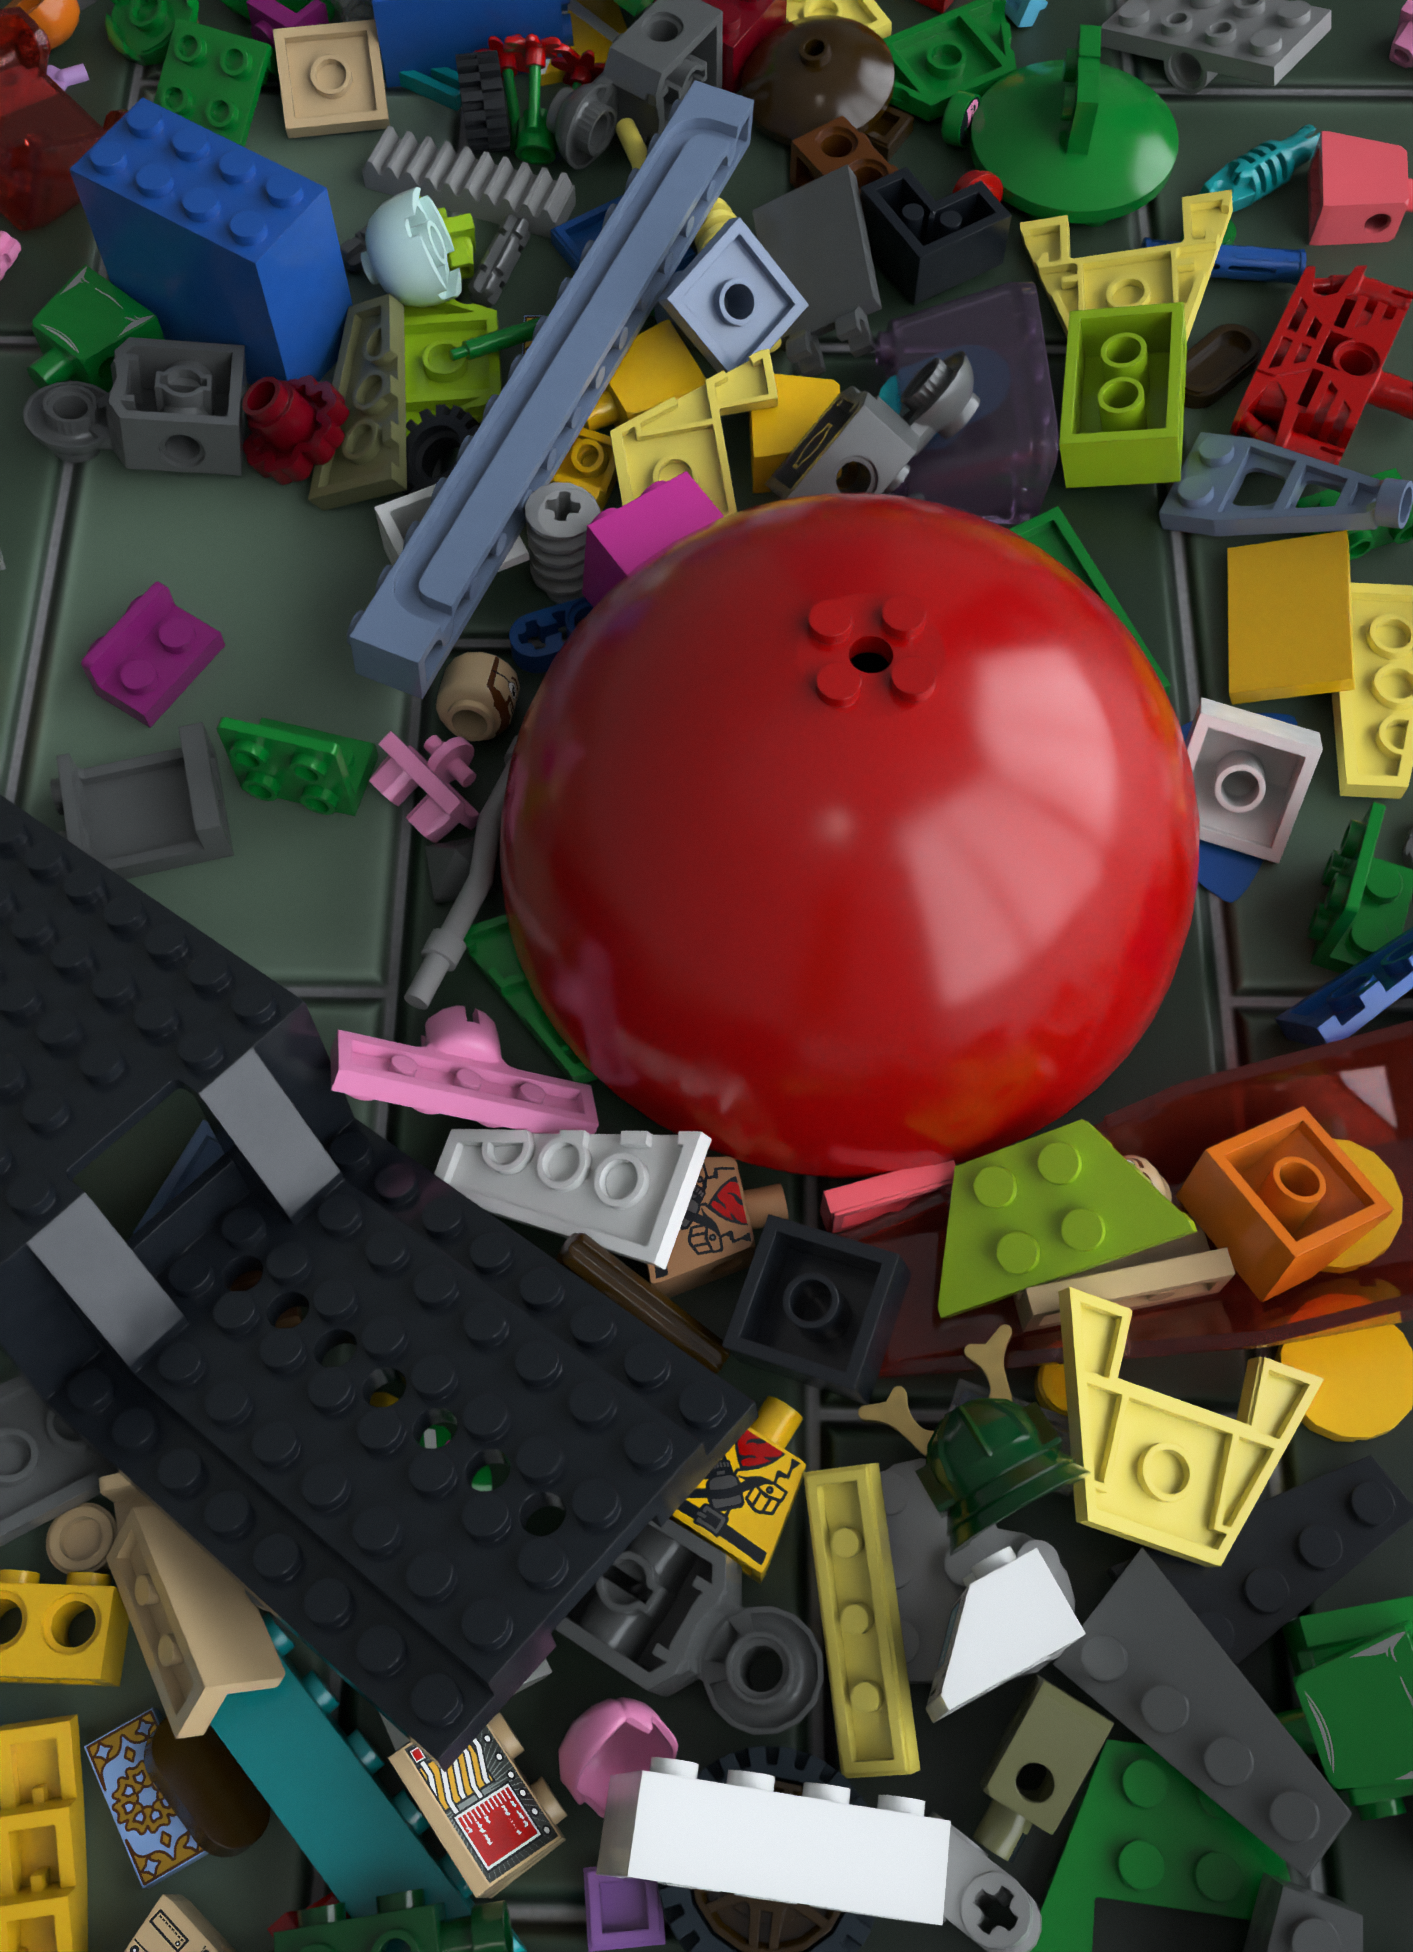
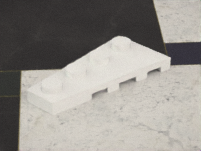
[434,1129,712,1270]

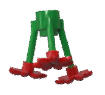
[474,33,605,165]

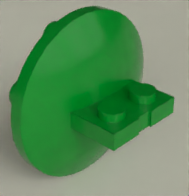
[970,24,1179,227]

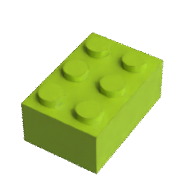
[1059,302,1187,488]

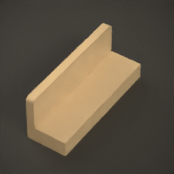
[1013,1214,1235,1332]
[106,1506,286,1739]

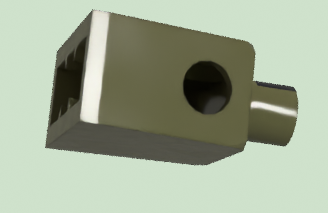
[972,1673,1114,1863]

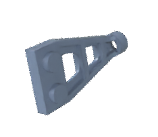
[1159,432,1413,536]

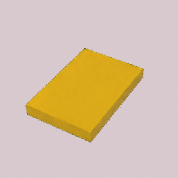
[1227,530,1355,705]

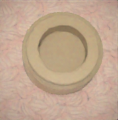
[46,1503,118,1574]

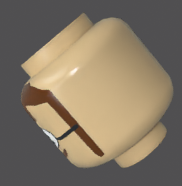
[436,652,520,741]

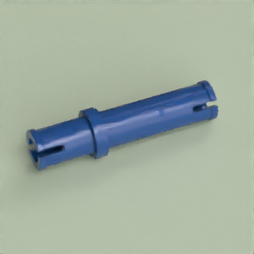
[1140,237,1307,285]

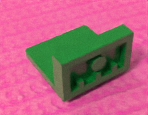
[153,17,280,147]
[216,717,378,816]
[1307,802,1413,974]

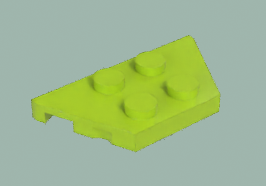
[402,299,502,437]
[938,1119,1198,1318]

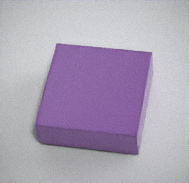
[583,1867,666,1952]

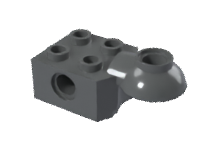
[546,0,723,170]
[23,337,247,476]
[764,350,981,500]
[555,1519,824,1735]

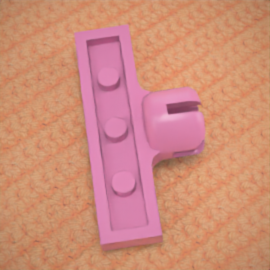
[330,1005,599,1134]

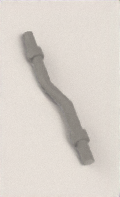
[404,735,518,1010]

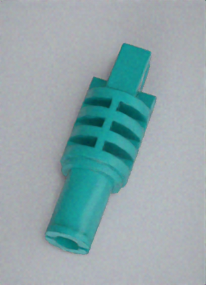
[1198,124,1321,213]

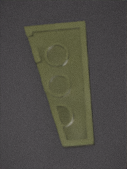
[308,293,407,511]

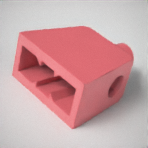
[1308,131,1413,246]

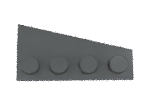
[1053,1547,1353,1879]

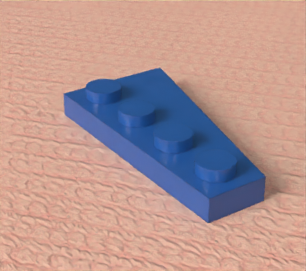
[1274,927,1413,1051]

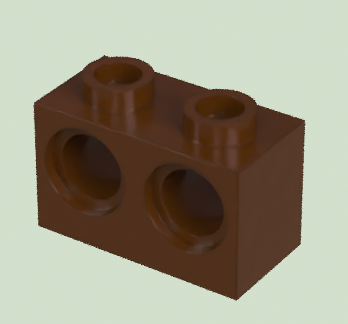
[790,115,899,193]

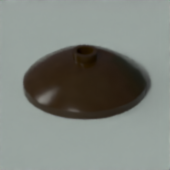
[742,15,895,146]

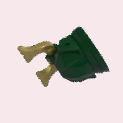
[858,1324,1091,1556]

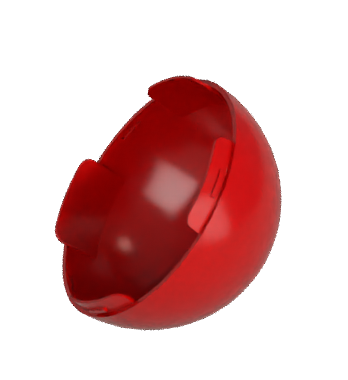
[500,493,1200,1178]

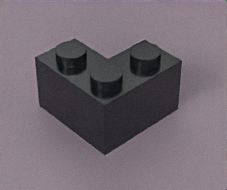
[860,167,1011,305]

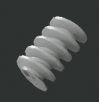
[525,482,600,604]

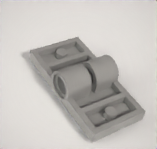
[1101,0,1332,94]

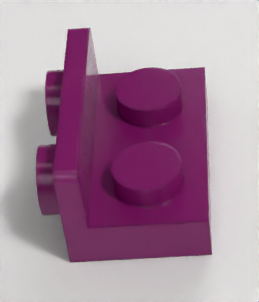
[81,581,225,728]

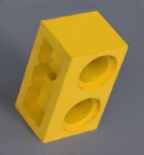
[0,1569,130,1687]

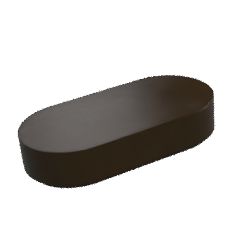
[1184,324,1262,409]
[144,1717,270,1858]

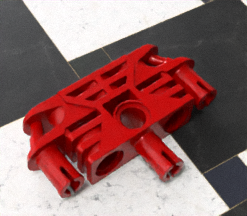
[1229,265,1413,466]

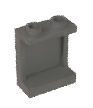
[50,722,234,879]

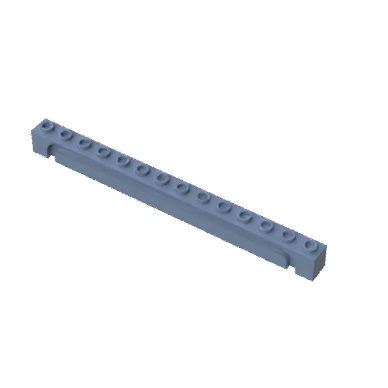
[347,80,754,699]

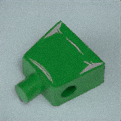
[27,264,165,393]
[1274,1620,1413,1789]

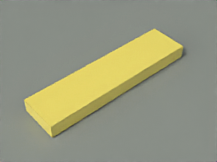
[803,1463,921,1778]

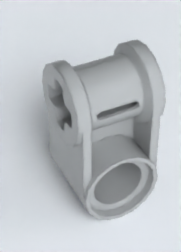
[929,1811,1042,1952]

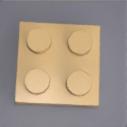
[273,19,390,139]

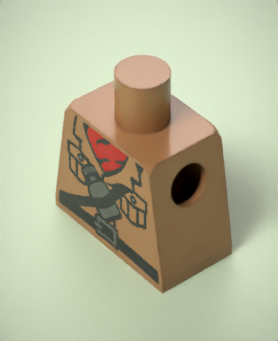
[645,1156,789,1298]

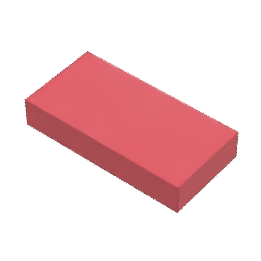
[820,1160,956,1234]

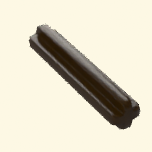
[556,1233,730,1374]

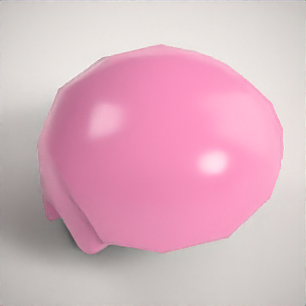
[558,1697,678,1818]

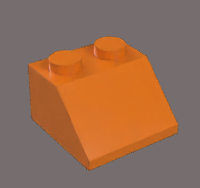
[1176,1106,1394,1302]

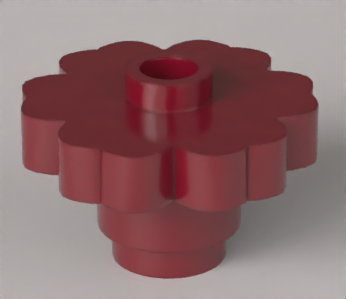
[242,375,350,485]

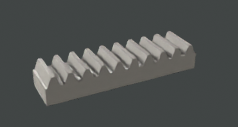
[362,126,576,238]

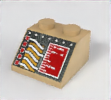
[388,1712,568,1898]

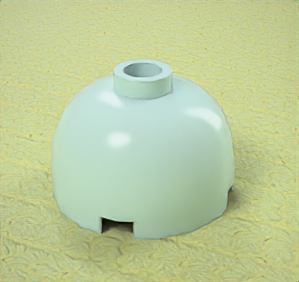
[361,187,462,308]

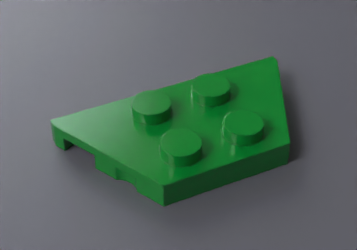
[883,0,1017,122]

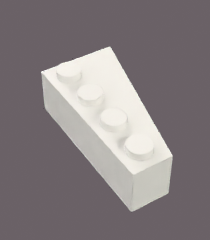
[596,1757,951,1925]

